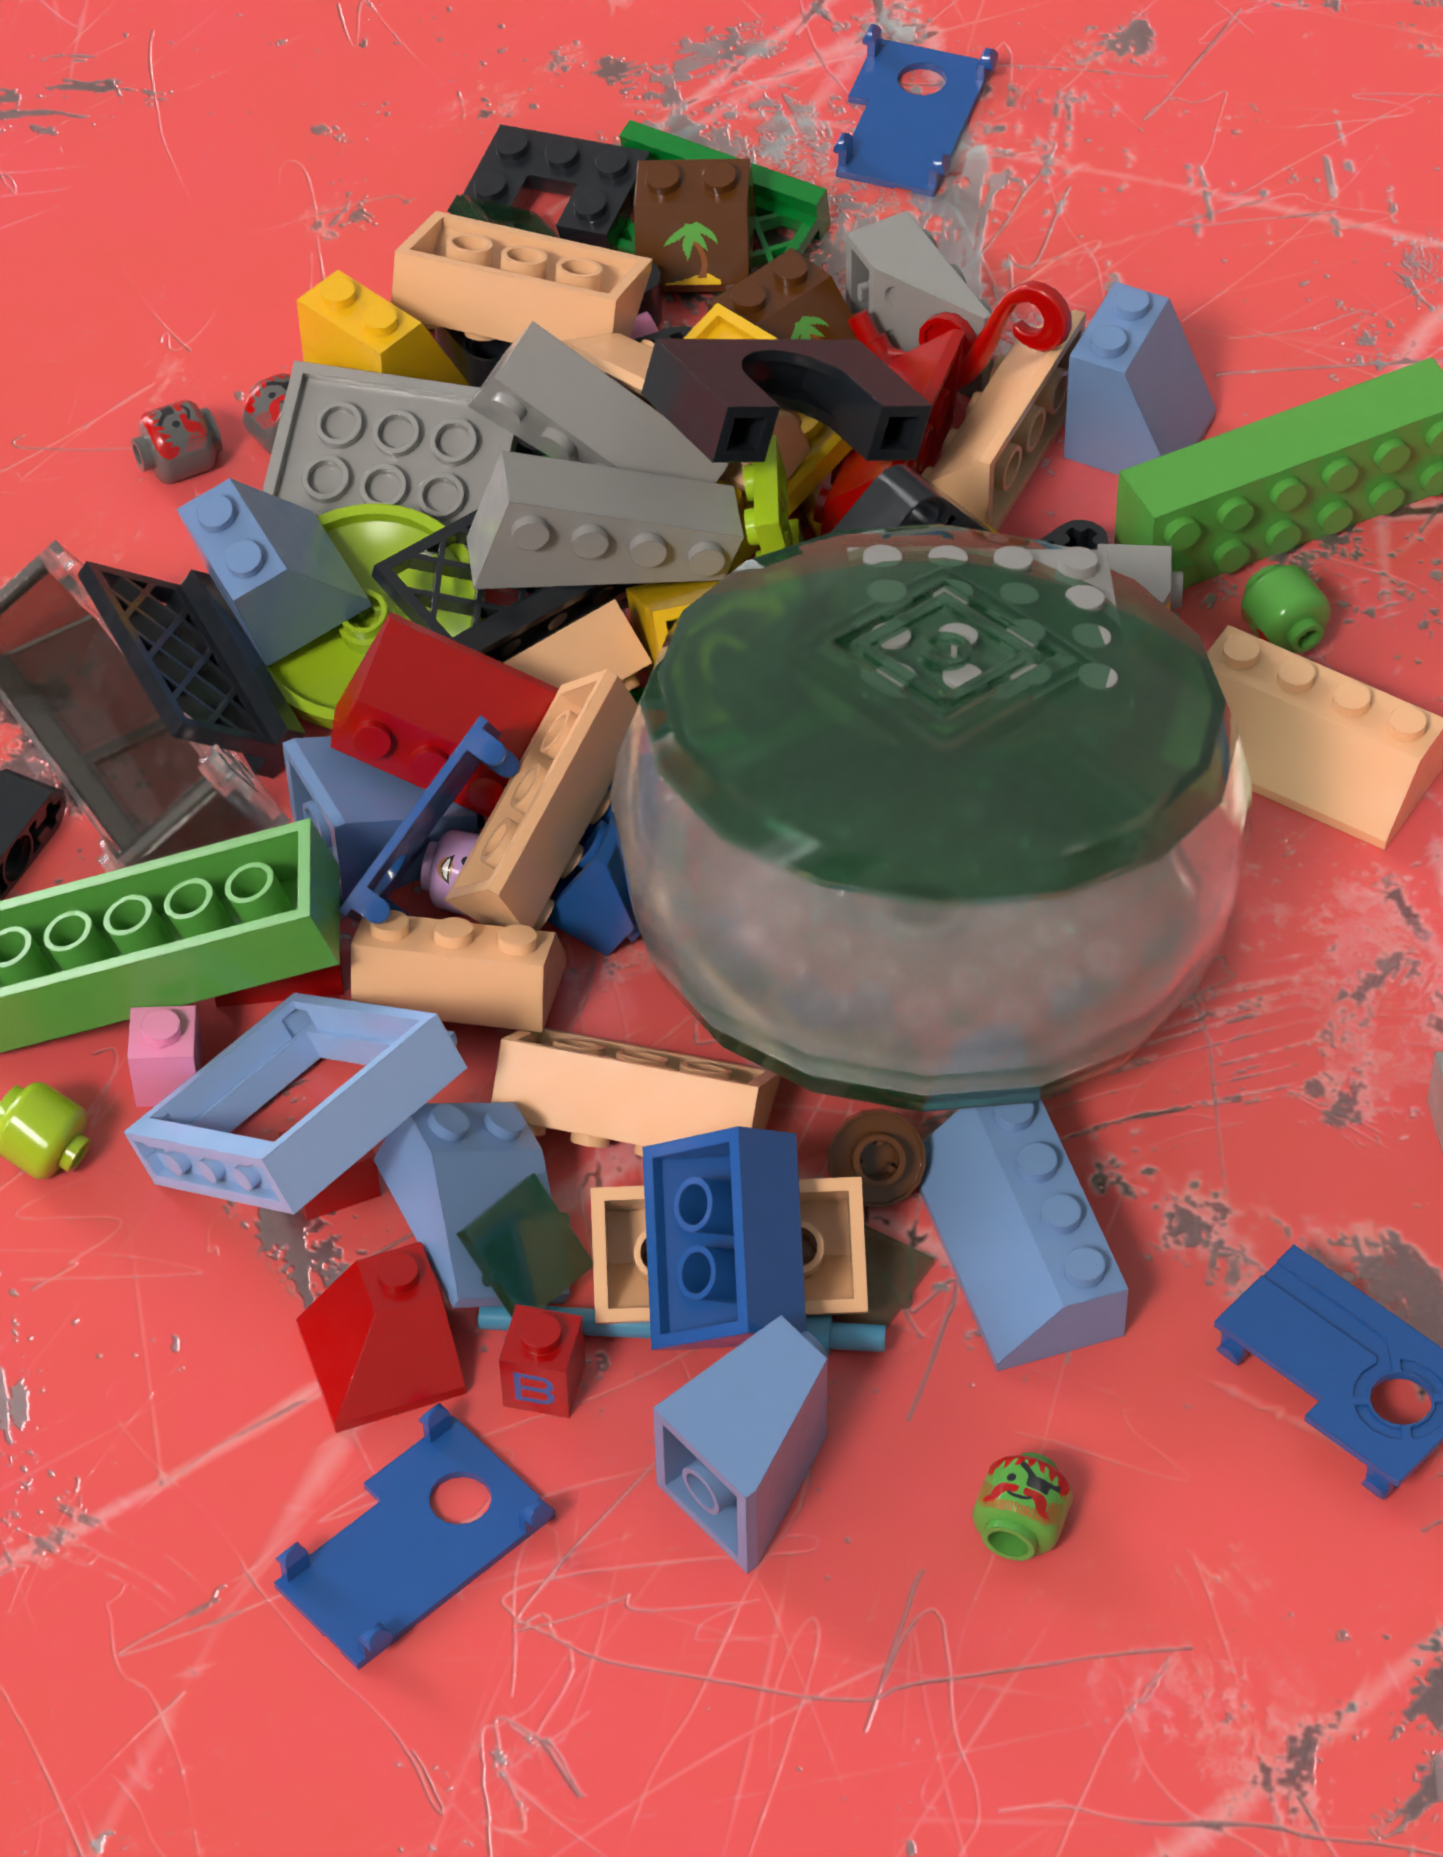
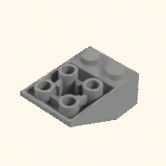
[846,211,994,398]

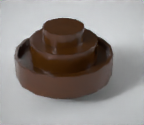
[827,1108,926,1208]

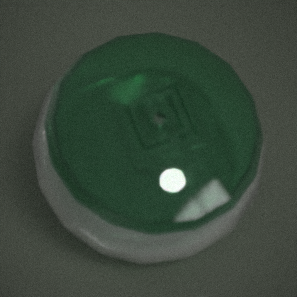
[610,524,1252,1112]

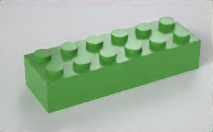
[1114,357,1443,590]
[0,818,340,1053]

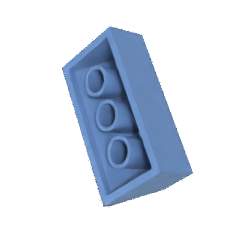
[917,1082,1129,1372]

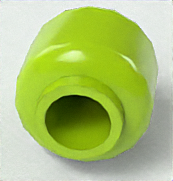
[0,1082,91,1179]

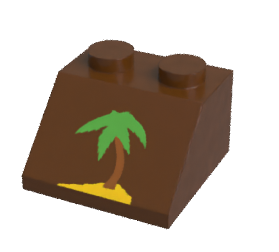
[634,159,756,292]
[708,248,857,340]

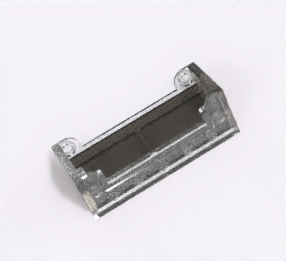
[0,540,291,872]

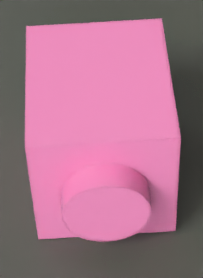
[127,1005,204,1107]

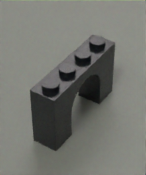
[641,339,933,463]

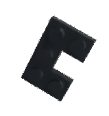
[456,124,652,249]

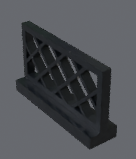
[371,509,644,663]
[77,561,306,778]

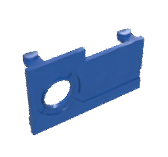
[833,24,998,197]
[338,715,520,924]
[1214,1244,1443,1500]
[274,1403,556,1670]

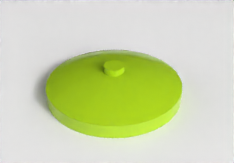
[249,503,487,729]

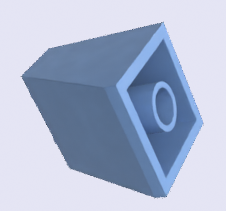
[1064,282,1216,475]
[176,478,372,667]
[282,736,485,905]
[653,1315,829,1574]

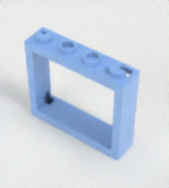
[124,993,467,1214]

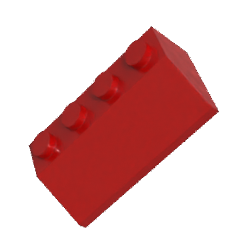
[813,329,965,546]
[330,612,559,818]

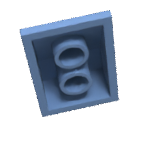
[373,1102,570,1308]

